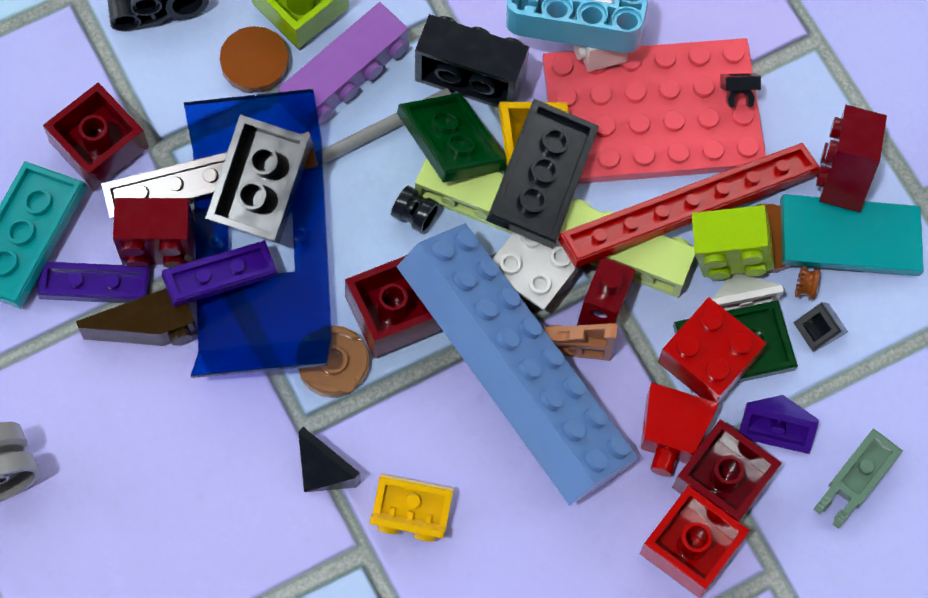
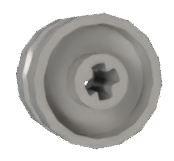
[0,422,41,502]

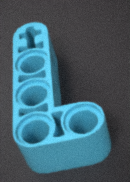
[506,0,648,53]

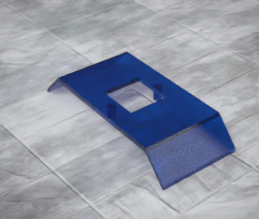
[183,89,332,378]

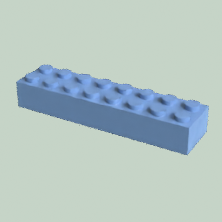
[397,223,638,506]

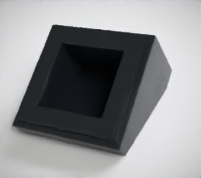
[793,302,848,352]

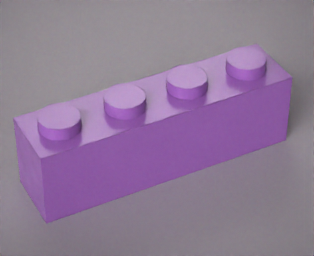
[278,2,409,131]

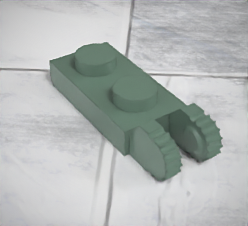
[813,428,903,529]

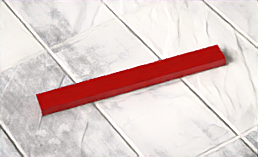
[558,142,820,268]

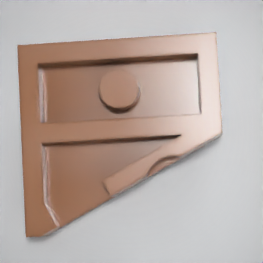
[543,323,617,361]

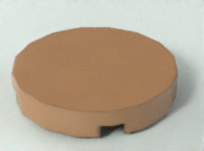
[297,326,370,398]

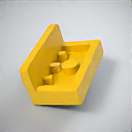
[369,473,454,542]

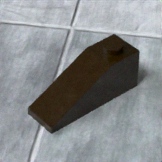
[76,288,198,346]

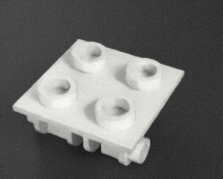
[492,232,578,311]

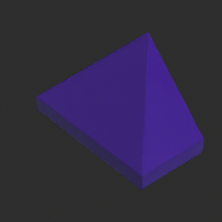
[739,395,819,454]

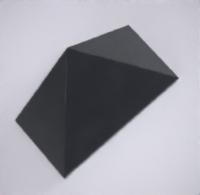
[298,427,361,492]

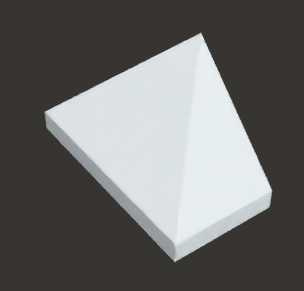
[712,274,784,311]

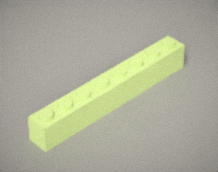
[415,158,695,298]

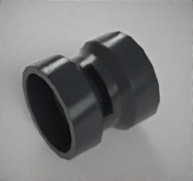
[390,185,439,233]

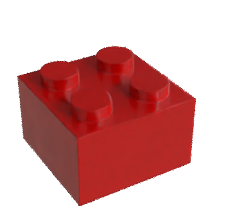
[658,297,766,403]
[639,485,750,598]

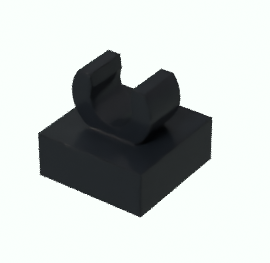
[720,73,761,107]

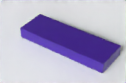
[161,240,278,307]
[38,262,151,303]

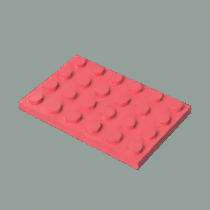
[542,38,766,184]

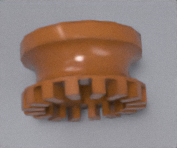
[795,266,820,301]

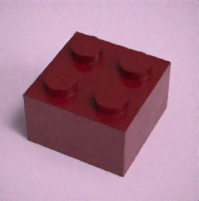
[43,82,149,191]
[815,104,887,212]
[113,198,196,268]
[345,255,440,358]
[672,419,781,522]

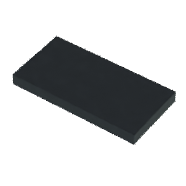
[486,99,599,249]

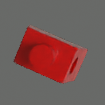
[641,382,719,477]

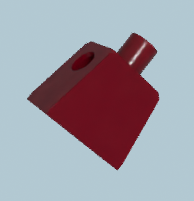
[577,257,636,325]

